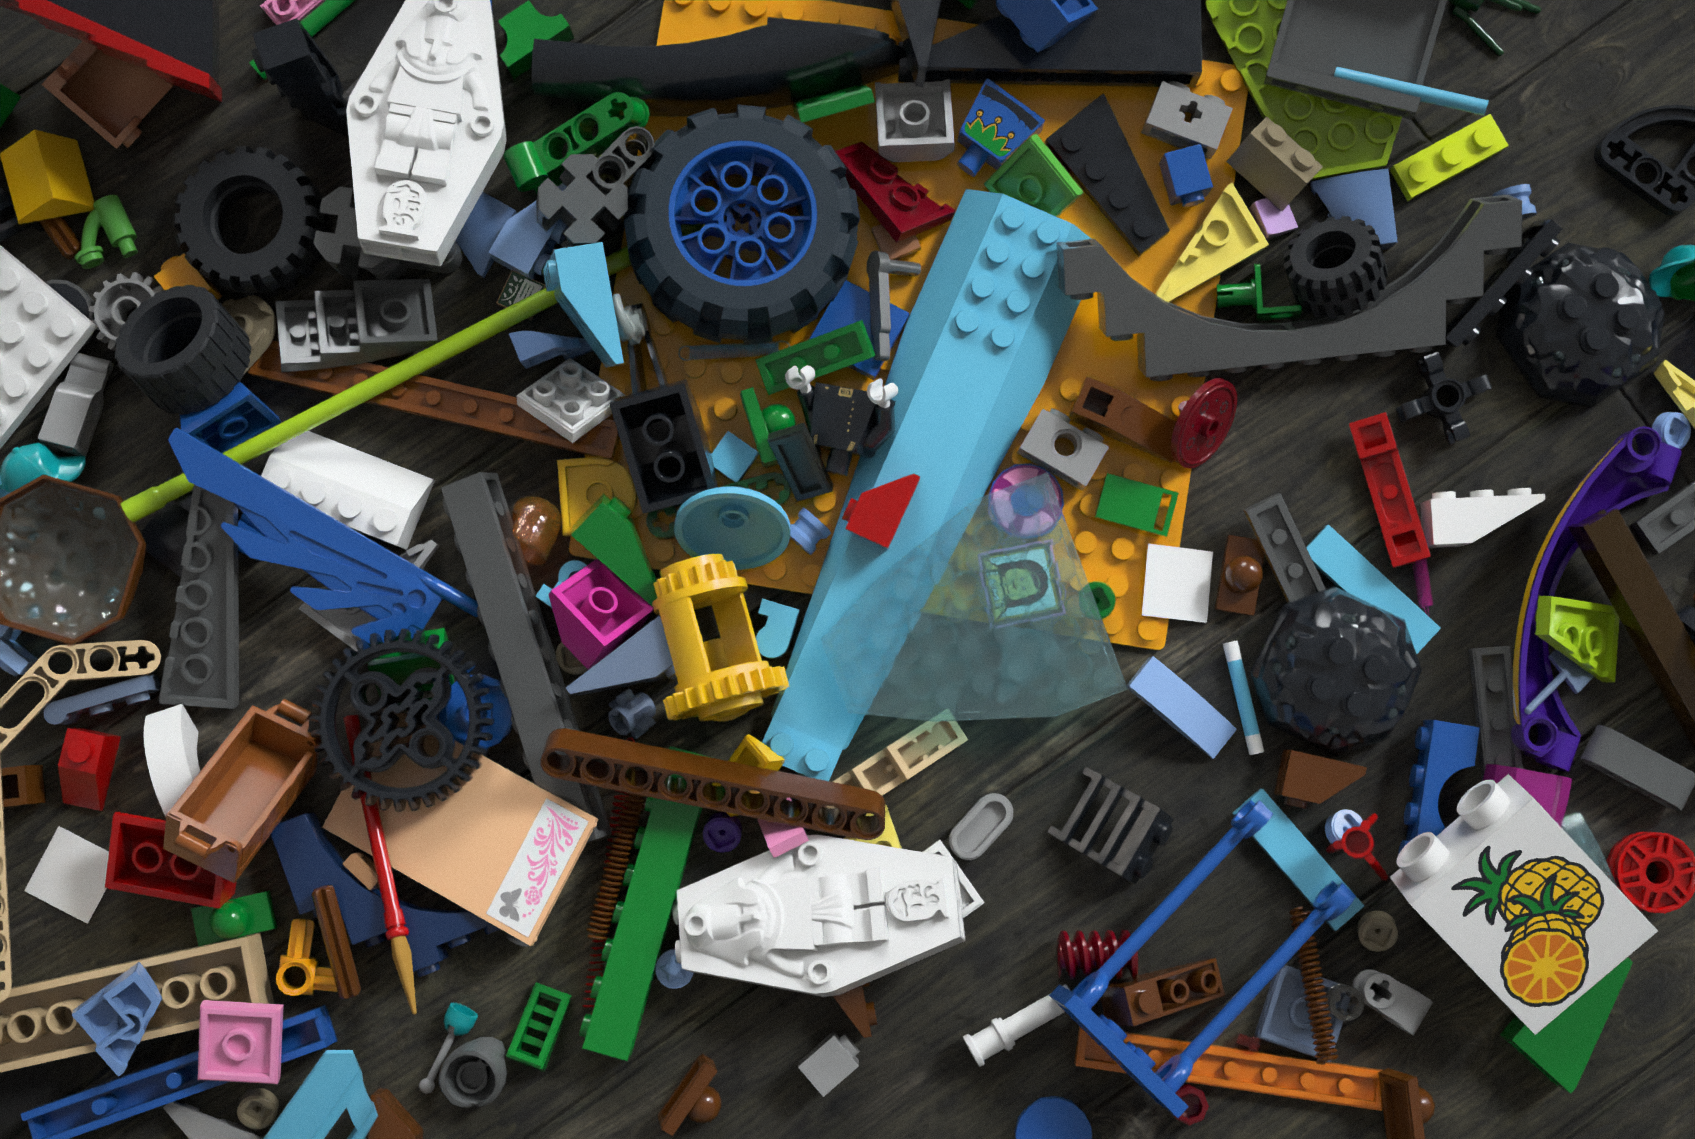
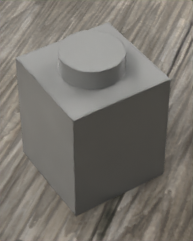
[798,1031,860,1097]

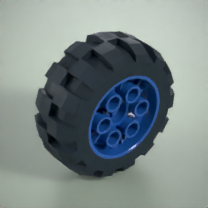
[624,105,860,345]

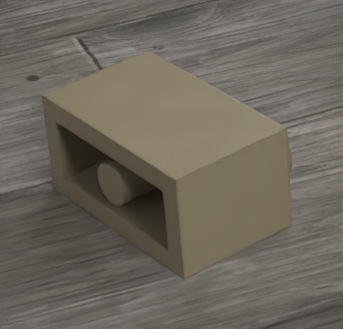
[1226,117,1323,211]

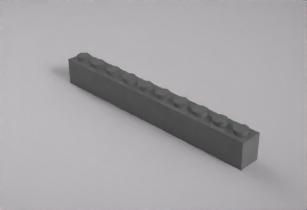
[441,472,612,842]

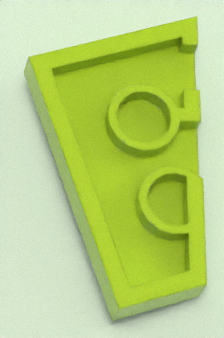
[1535,596,1619,683]

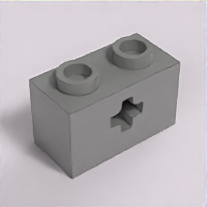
[1141,81,1233,159]

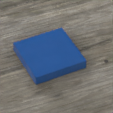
[810,280,910,380]

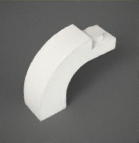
[144,704,200,817]

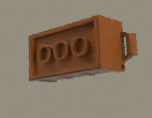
[163,699,321,883]

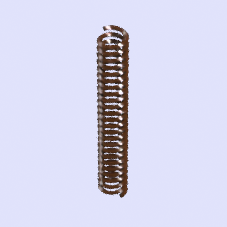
[586,792,647,940]
[1288,906,1339,1065]

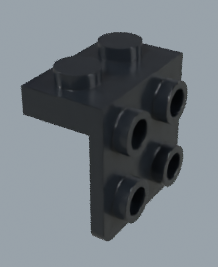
[141,477,193,577]

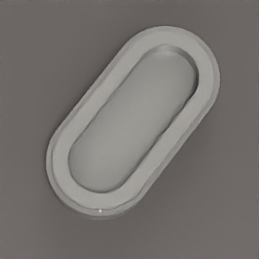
[949,793,1013,860]

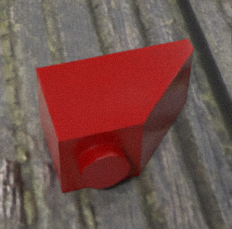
[842,474,920,549]
[58,728,121,811]

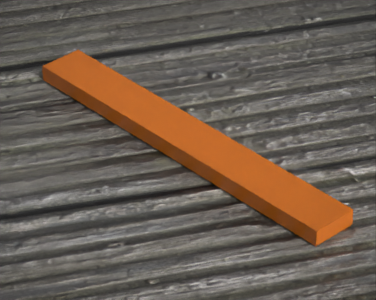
[1074,1026,1383,1111]

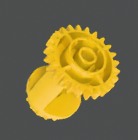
[652,554,790,721]

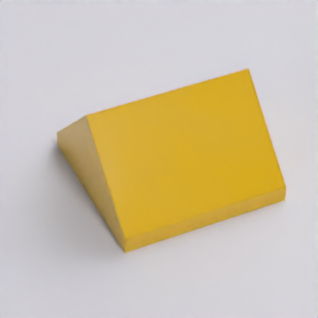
[0,129,94,224]

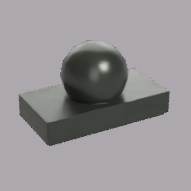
[767,423,833,502]

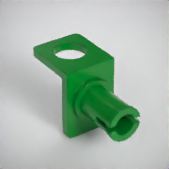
[1216,264,1302,321]

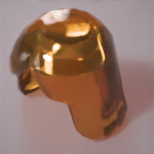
[512,496,562,565]

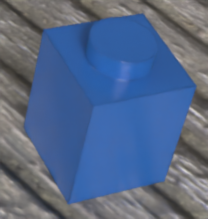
[1159,144,1213,208]

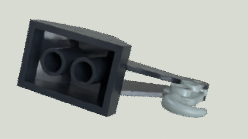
[609,293,718,514]

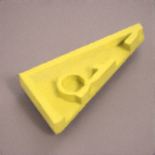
[1156,183,1269,302]

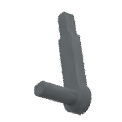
[867,251,921,361]

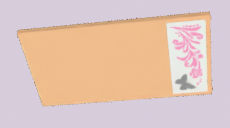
[322,713,599,946]

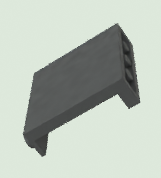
[1264,0,1447,120]

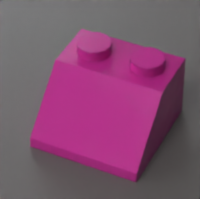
[548,558,654,670]

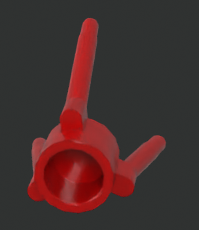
[1326,813,1388,880]

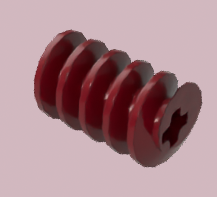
[1056,930,1138,980]

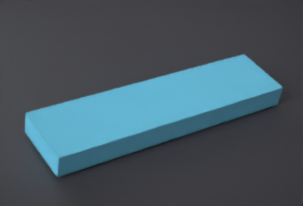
[1306,524,1441,654]
[1232,788,1364,931]

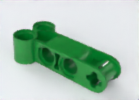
[503,92,650,194]

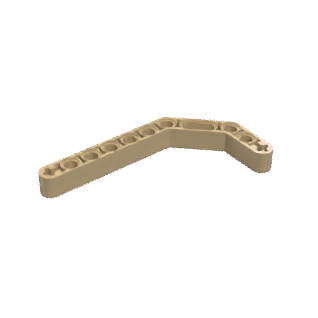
[0,640,161,1003]

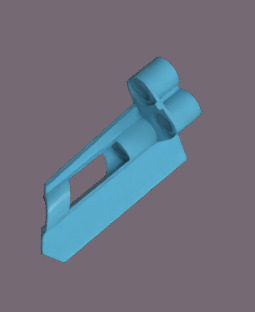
[263,1050,378,1139]

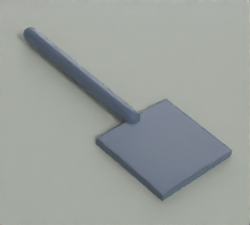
[1524,649,1594,715]

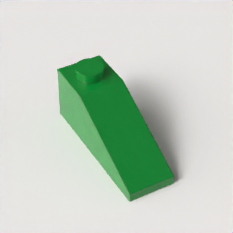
[571,493,657,607]

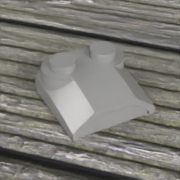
[875,79,955,162]

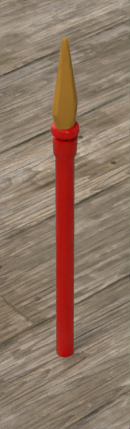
[343,715,417,1014]

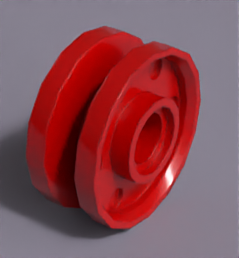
[1606,831,1695,914]

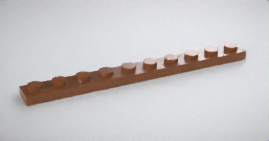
[248,341,619,460]

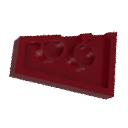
[835,141,956,243]

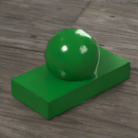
[740,387,796,468]
[191,890,277,946]

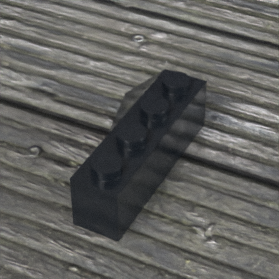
[251,18,349,138]

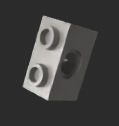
[1017,408,1109,491]

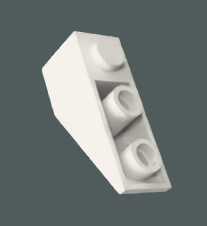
[1420,488,1545,548]

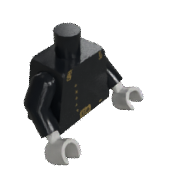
[785,365,898,476]

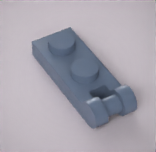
[44,675,161,725]

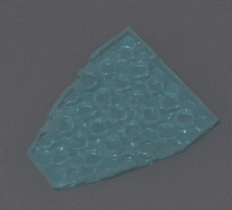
[821,472,1128,722]

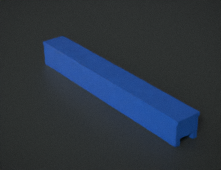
[21,1004,338,1139]

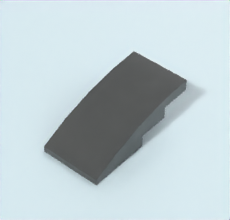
[276,279,438,372]

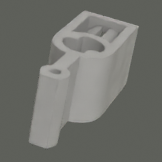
[38,352,114,457]

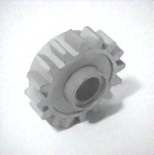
[88,272,165,351]

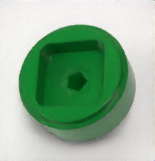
[1077,581,1116,620]

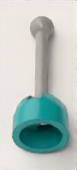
[419,1003,478,1094]

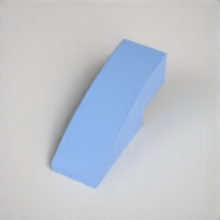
[1125,656,1237,759]

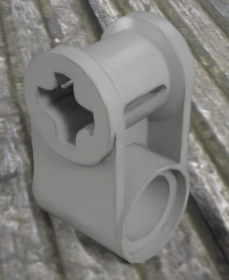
[1352,969,1433,1036]

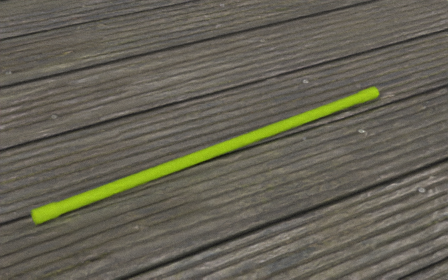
[121,206,706,522]

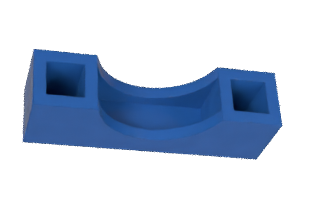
[1398,720,1480,855]

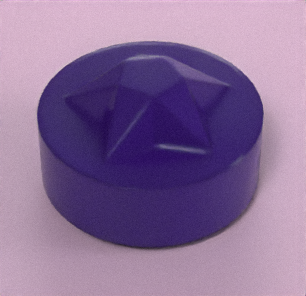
[703,812,742,852]

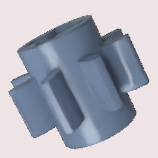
[609,688,656,739]

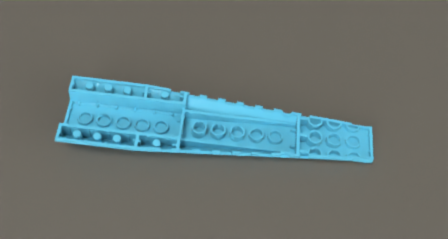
[762,189,1091,781]

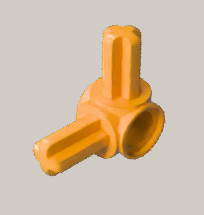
[276,918,338,996]

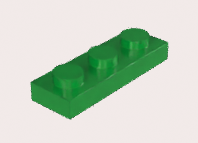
[755,320,876,395]

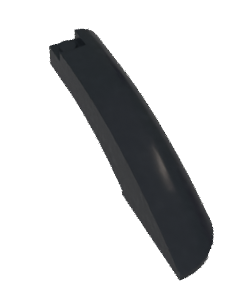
[532,17,906,117]

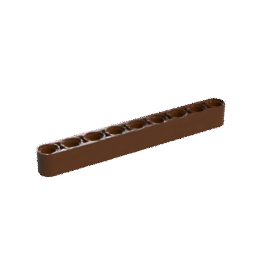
[540,728,885,840]

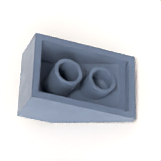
[566,616,677,696]

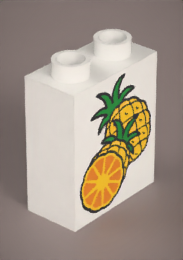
[1390,774,1658,1035]

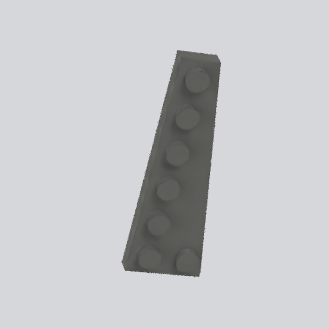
[159,485,239,709]

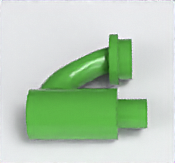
[74,195,138,269]

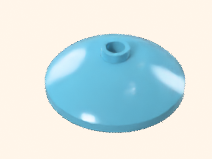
[674,486,791,570]

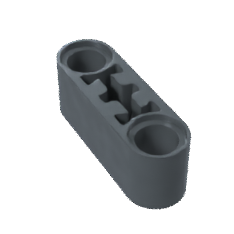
[1580,725,1695,812]

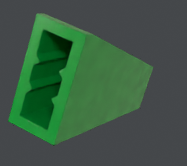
[1500,957,1633,1094]

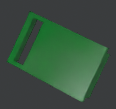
[1095,473,1179,537]

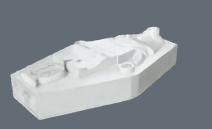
[346,0,507,266]
[672,834,965,997]

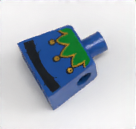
[957,78,1045,177]

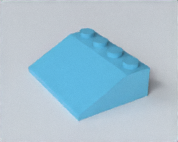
[543,242,624,368]

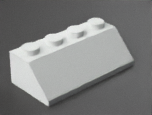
[261,431,435,550]

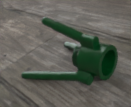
[1448,0,1541,56]

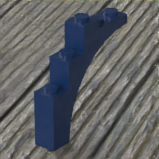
[271,812,500,977]

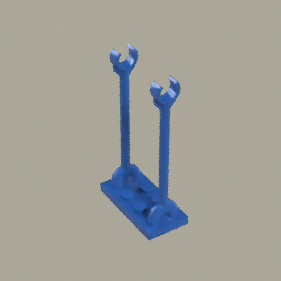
[1049,800,1356,1118]

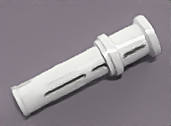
[963,984,1070,1067]

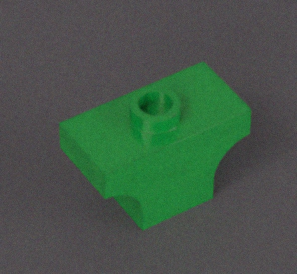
[498,0,575,79]

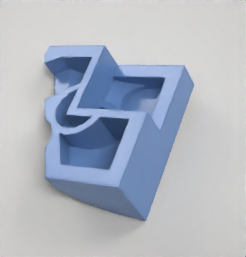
[455,192,517,278]
[509,331,593,369]
[72,962,162,1077]

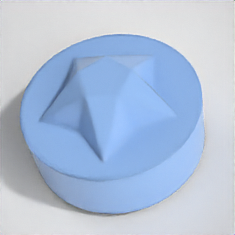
[1652,412,1691,449]
[1325,809,1363,844]
[655,948,694,989]

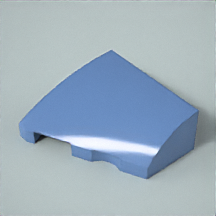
[1310,169,1398,250]

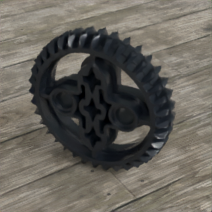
[309,629,494,812]

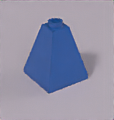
[180,382,281,453]

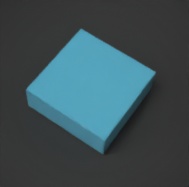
[711,431,759,483]

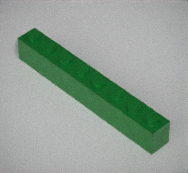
[579,746,712,1061]

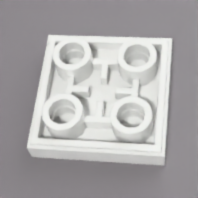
[517,358,625,443]

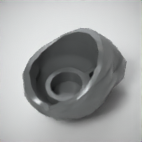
[438,1037,507,1108]

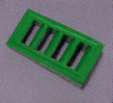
[506,982,572,1072]

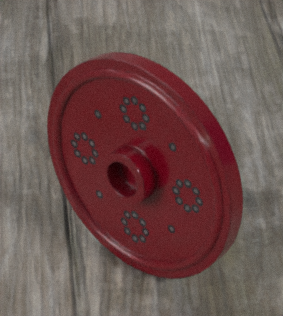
[1171,378,1237,468]

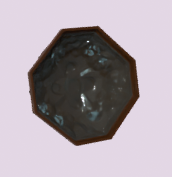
[0,474,146,645]

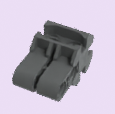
[536,126,655,248]
[314,187,463,280]

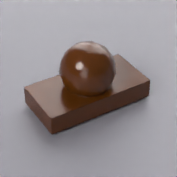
[1215,535,1264,616]
[658,1053,721,1136]
[1378,1068,1435,1139]

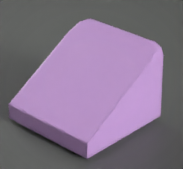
[1249,198,1298,241]

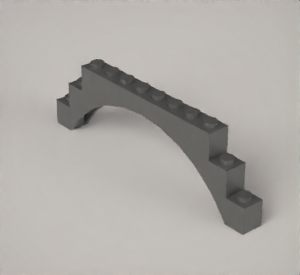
[1056,195,1522,381]

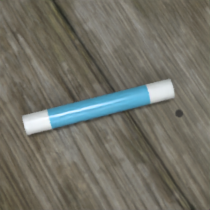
[1223,640,1264,755]

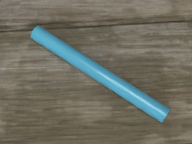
[1334,67,1489,116]

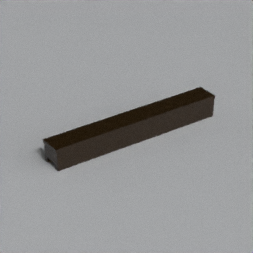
[1568,509,1695,750]

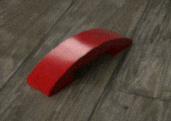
[1349,412,1431,568]

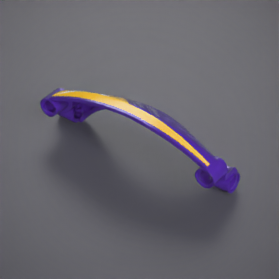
[1511,426,1682,772]

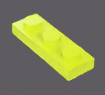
[1390,114,1509,201]

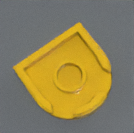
[557,457,637,537]

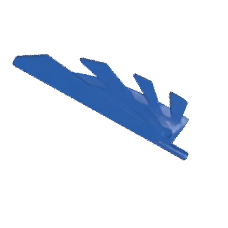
[168,428,478,644]

